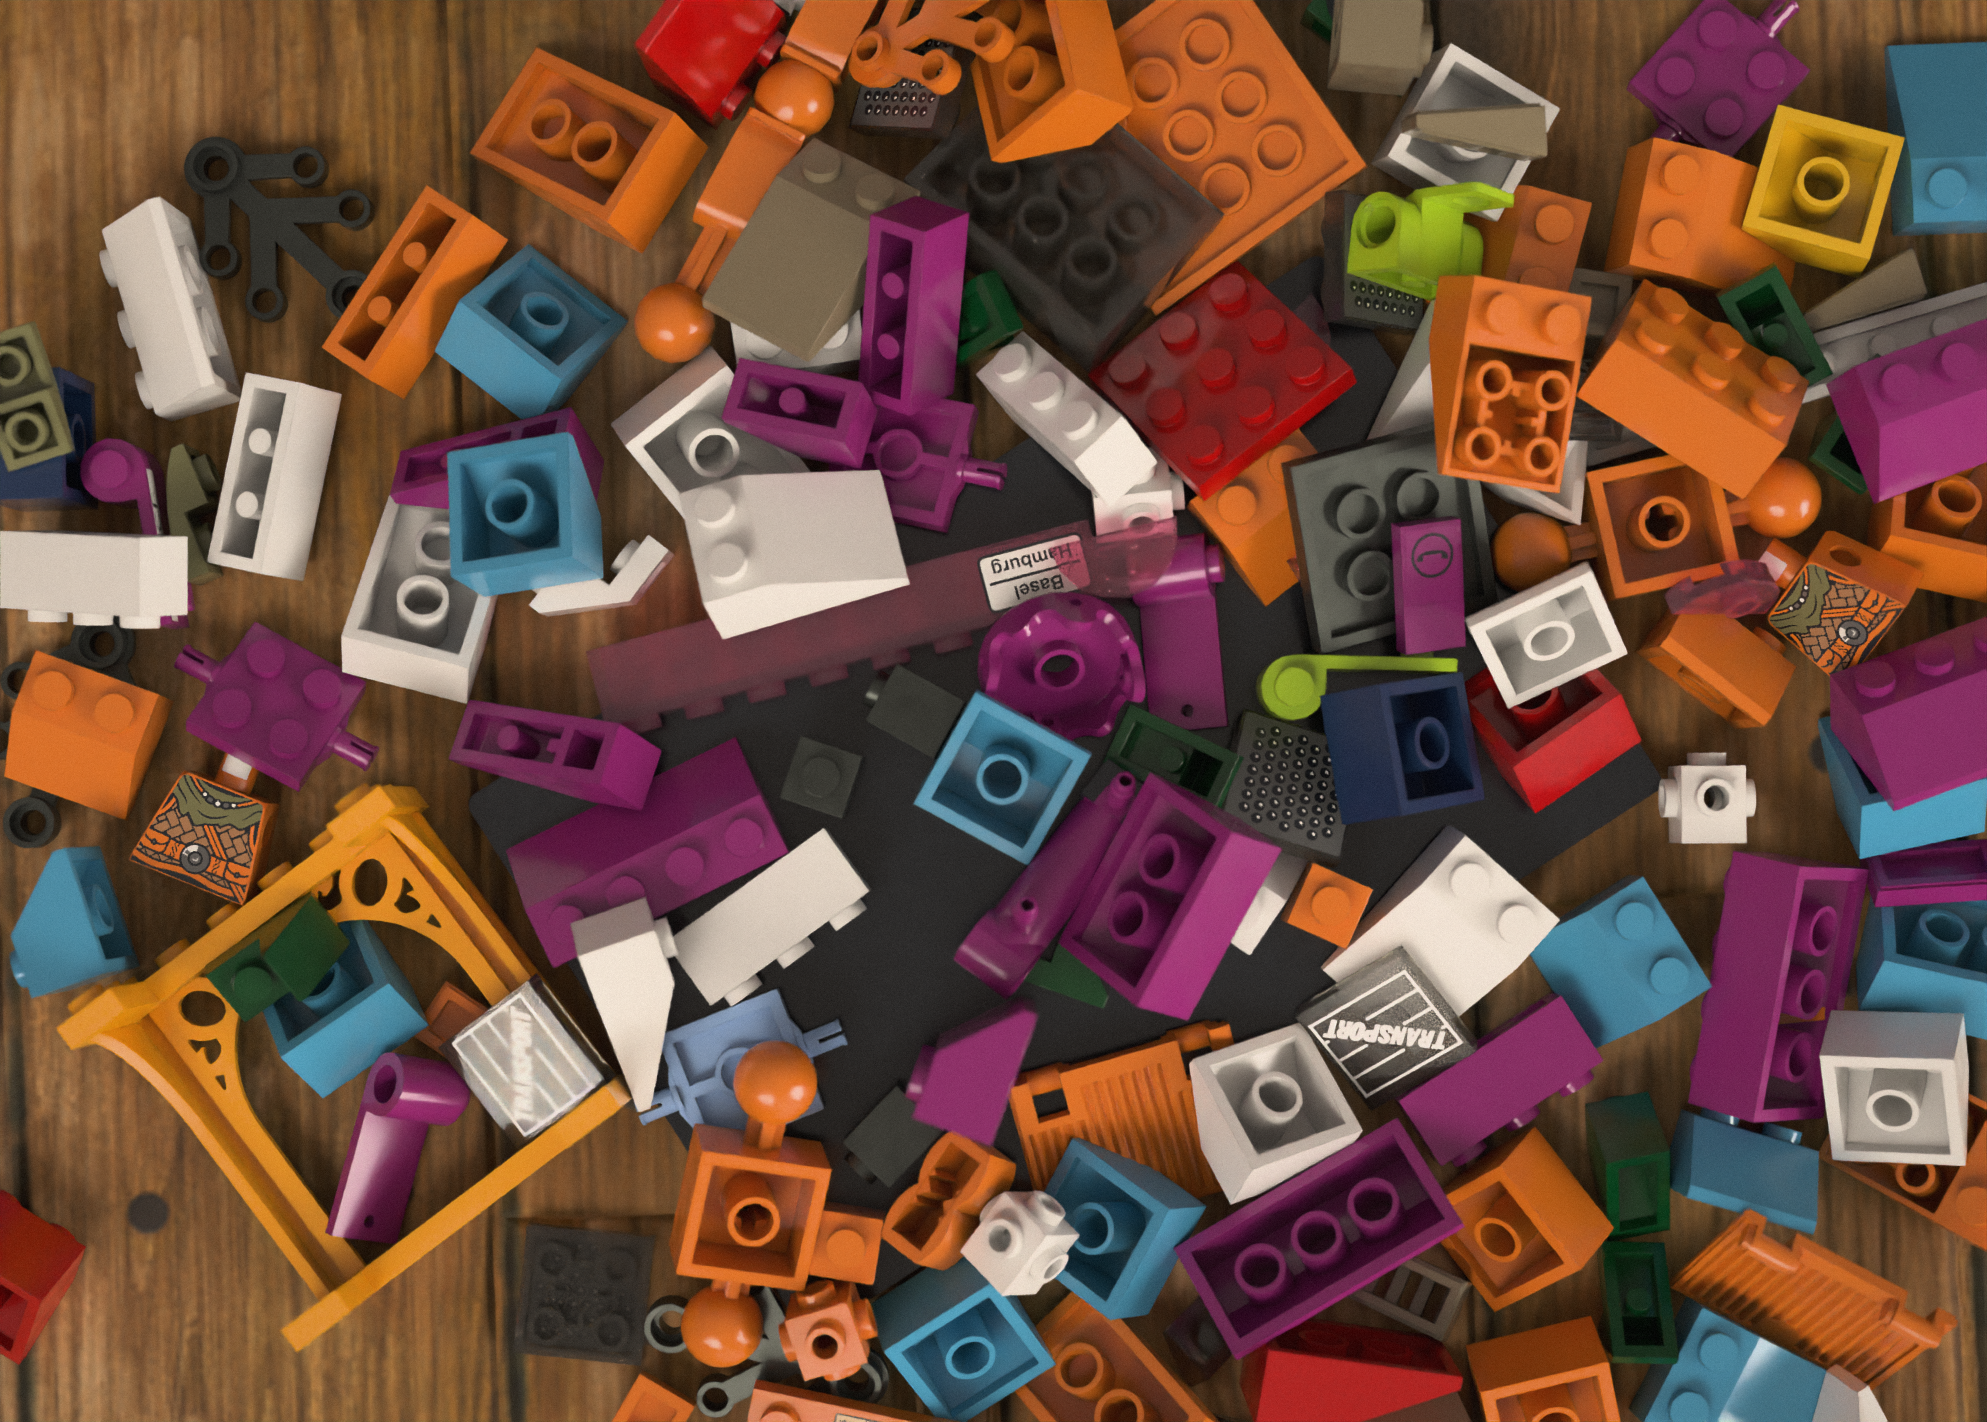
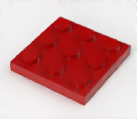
[1087,260,1357,502]

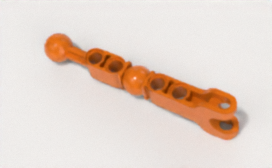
[634,0,888,363]

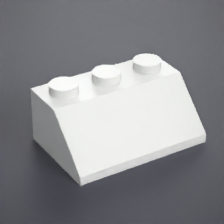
[99,196,242,421]

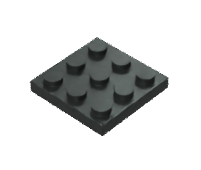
[1281,422,1498,654]

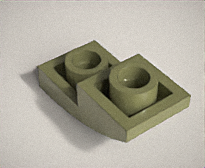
[0,321,74,472]
[166,443,224,586]

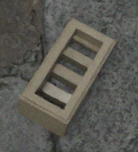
[1401,103,1547,161]
[1802,248,1927,334]
[1347,1256,1472,1342]

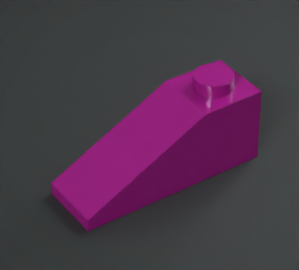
[390,407,605,509]
[449,700,662,811]

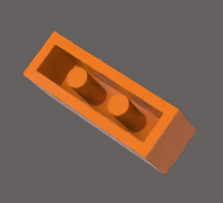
[322,186,508,399]

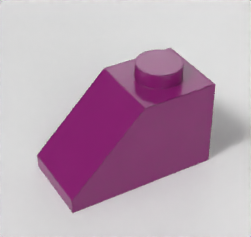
[721,358,877,469]

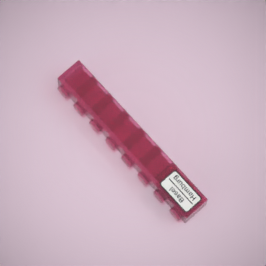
[586,519,1108,734]

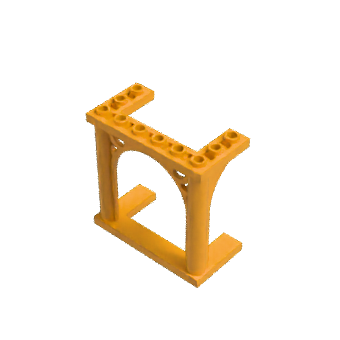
[56,783,633,1352]

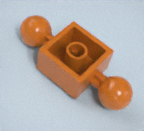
[1490,454,1822,603]
[669,1040,832,1368]

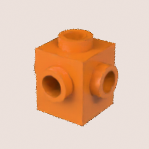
[779,1280,878,1381]

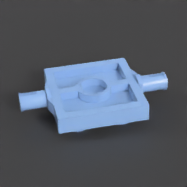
[634,988,848,1130]

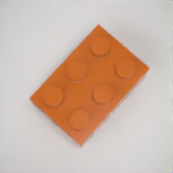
[1576,278,1810,500]

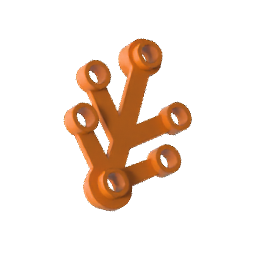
[848,0,1014,95]

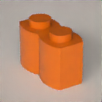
[882,1131,1016,1271]

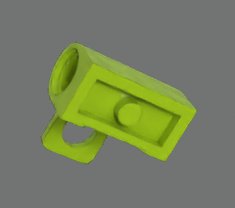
[1347,182,1515,301]

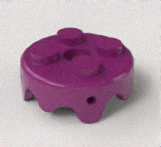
[977,592,1146,741]

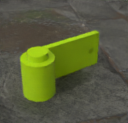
[1255,651,1457,721]

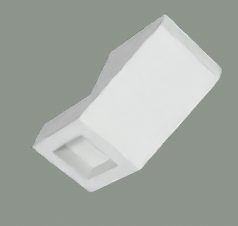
[529,535,674,617]

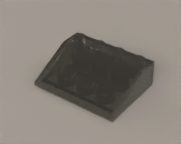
[903,104,1224,374]

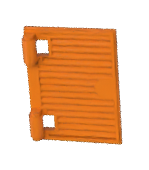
[1008,1019,1234,1199]
[1669,1208,1958,1391]

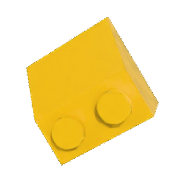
[1741,105,1905,278]

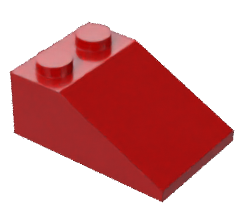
[634,0,788,130]
[1239,1318,1463,1422]

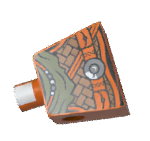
[1753,531,1925,676]
[129,752,279,906]

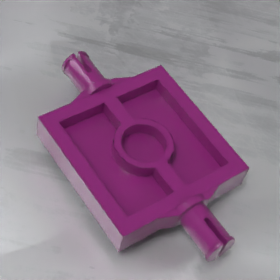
[1626,0,1811,158]
[828,398,1007,533]
[174,622,379,792]

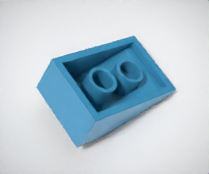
[1884,42,1987,236]
[1628,1296,1827,1422]

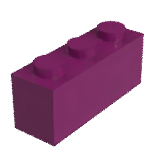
[858,196,969,416]
[1391,992,1604,1167]

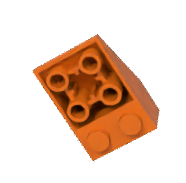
[1429,275,1592,493]
[1819,1093,1987,1252]

